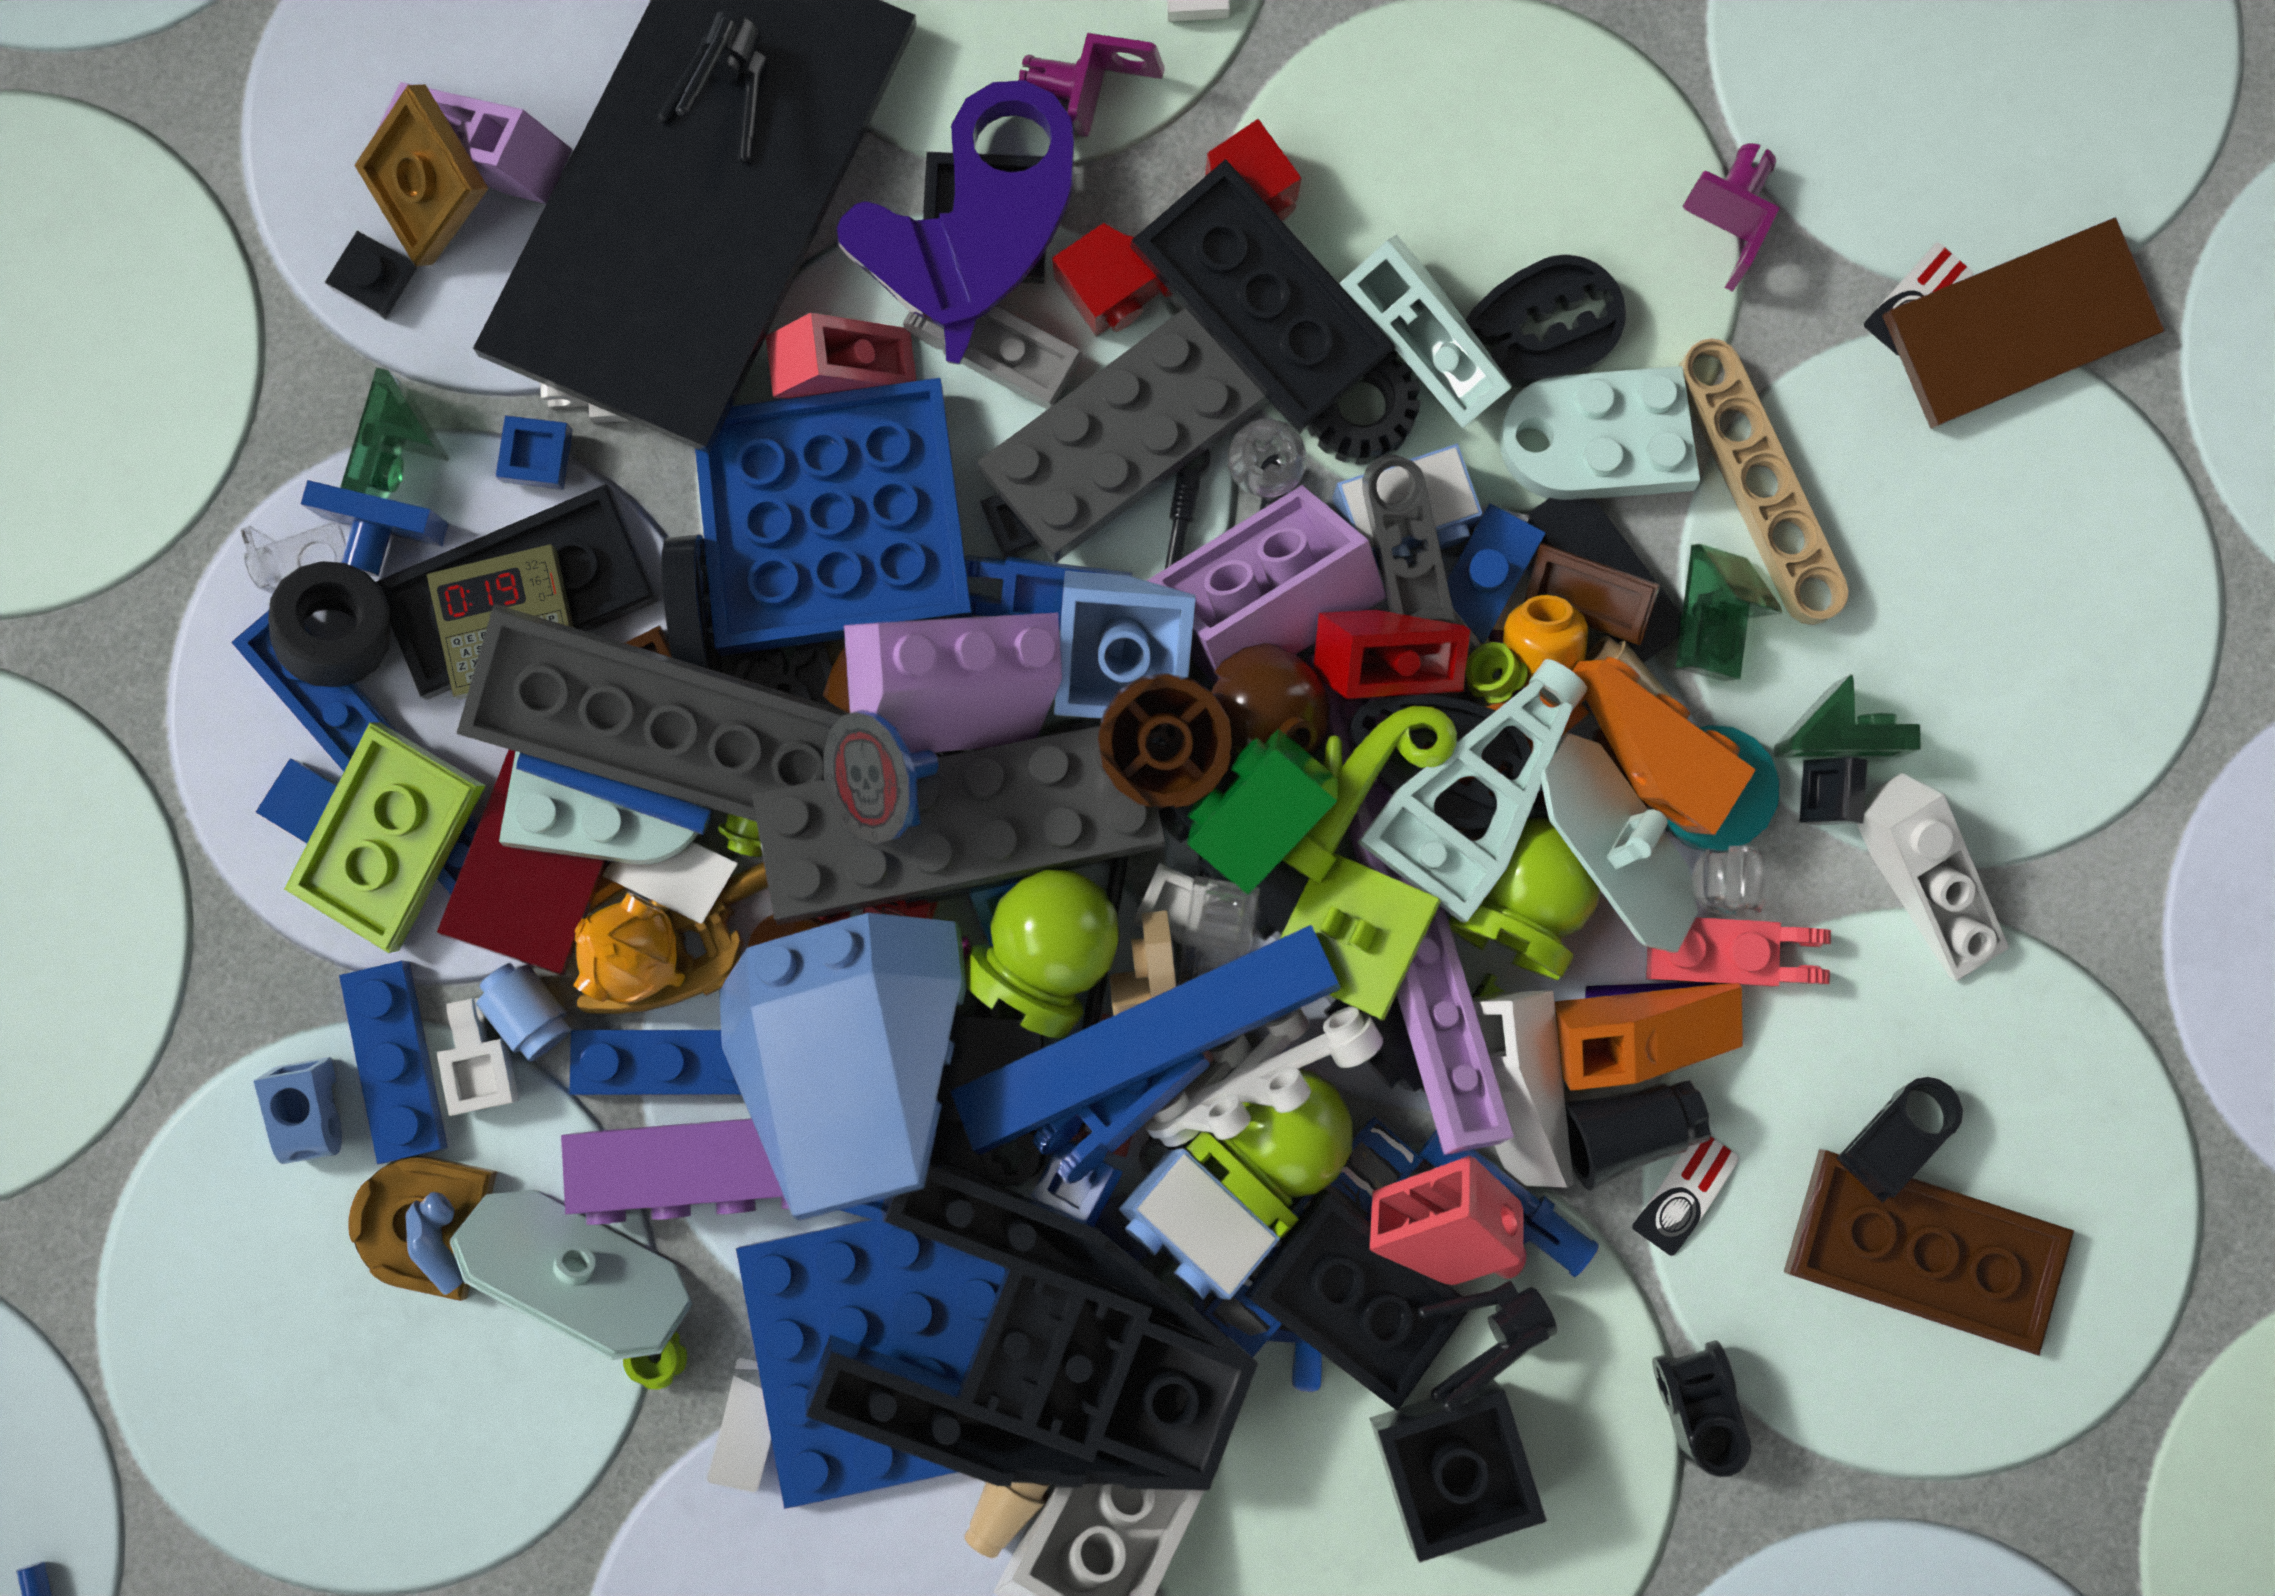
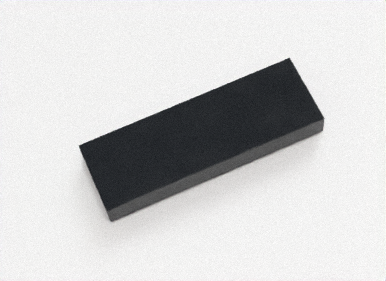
[1526,498,1692,663]

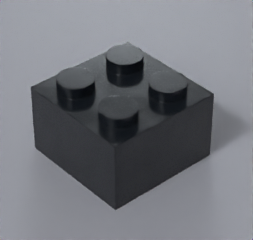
[1369,1379,1547,1563]

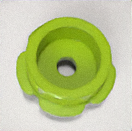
[1466,642,1528,704]
[718,813,763,857]
[623,1331,688,1390]

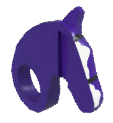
[837,80,1074,365]

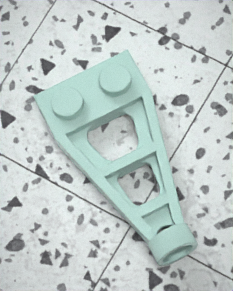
[1357,659,1588,923]

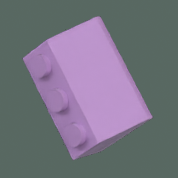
[1146,485,1386,684]
[844,613,1062,753]

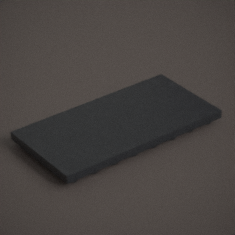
[473,0,917,454]

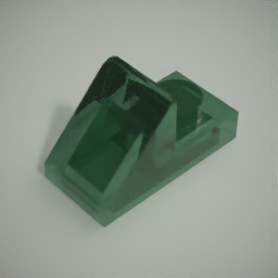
[340,367,449,499]
[1676,544,1782,681]
[1774,674,1921,758]

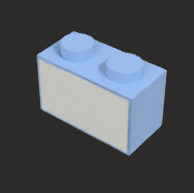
[1332,443,1483,570]
[1118,1149,1280,1300]

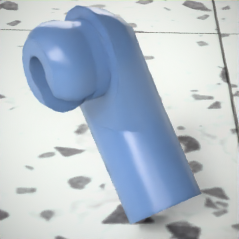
[406,1192,464,1295]

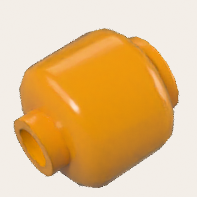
[1503,595,1588,687]

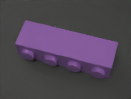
[561,1118,789,1225]

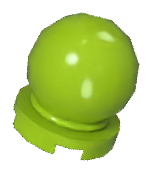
[1448,816,1601,980]
[965,870,1120,1039]
[1186,1069,1353,1239]

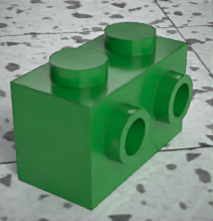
[1187,728,1339,895]

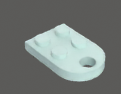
[1500,366,1700,500]
[499,752,707,865]

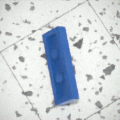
[339,960,448,1164]
[569,1030,741,1095]

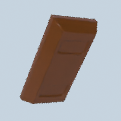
[1523,543,1660,645]

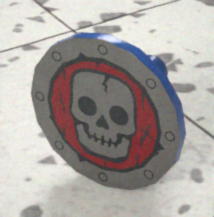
[823,710,938,844]

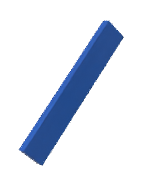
[231,610,479,895]
[950,925,1341,1155]

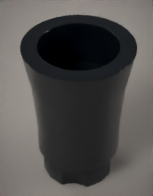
[1565,1080,1711,1191]

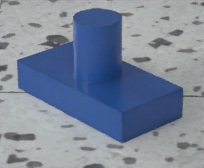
[300,480,449,577]
[1447,503,1545,645]

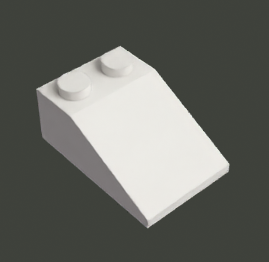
[993,1484,1205,1596]

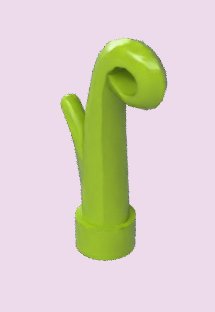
[1282,706,1457,885]

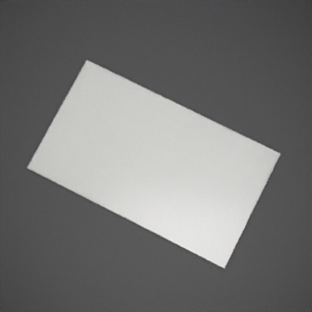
[602,842,738,924]

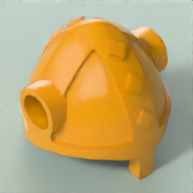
[573,892,685,1004]

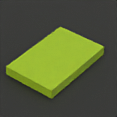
[284,722,486,953]

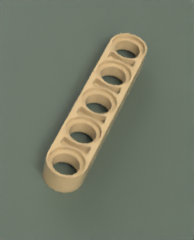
[1679,338,1849,625]

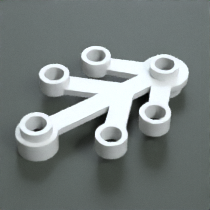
[1144,1007,1383,1147]

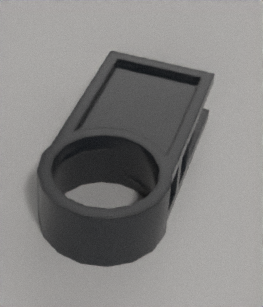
[1836,1077,1963,1203]

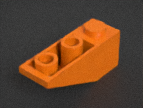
[1572,657,1756,835]
[1554,983,1743,1091]

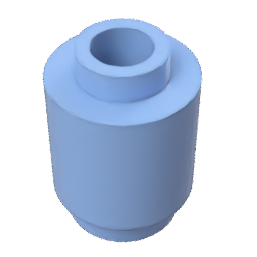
[476,963,571,1062]

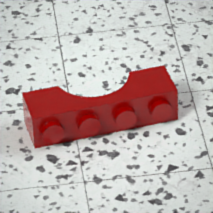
[1052,119,1302,337]

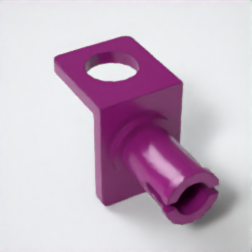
[1019,33,1165,137]
[1683,143,1780,292]

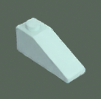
[1339,234,1513,429]

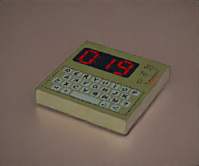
[427,544,574,700]

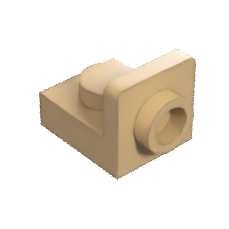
[1110,910,1176,1015]

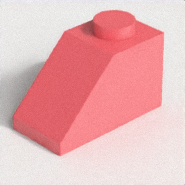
[766,313,917,399]

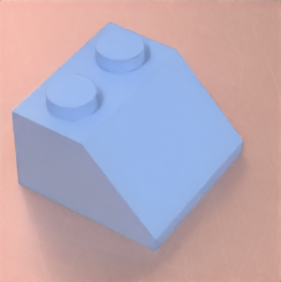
[1054,571,1196,724]

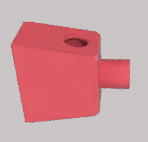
[1370,1156,1527,1285]

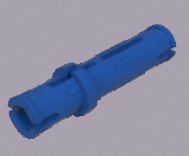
[1418,1129,1599,1277]

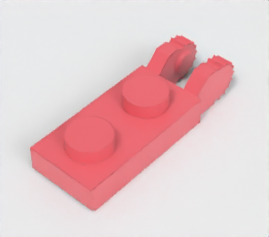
[1646,917,1831,987]

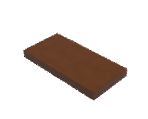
[1882,217,2165,429]
[1784,1149,2074,1356]

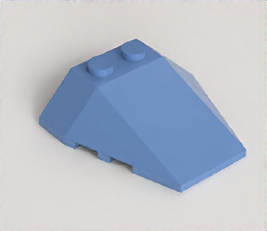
[719,913,967,1221]

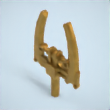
[577,841,768,1014]

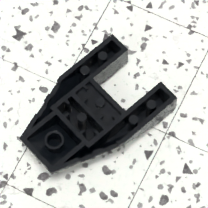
[805,1157,1258,1490]

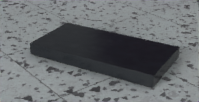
[1130,159,1396,434]
[376,484,659,700]

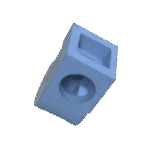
[253,1057,342,1164]

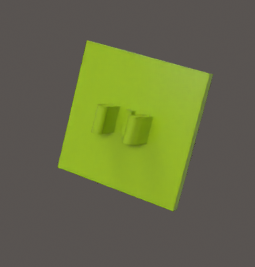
[1280,853,1441,1021]

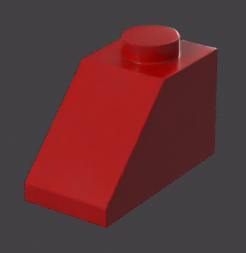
[1313,610,1471,699]

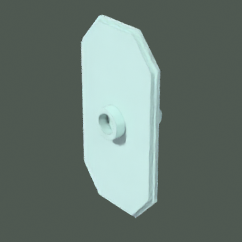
[1540,733,1698,953]
[450,1190,693,1360]

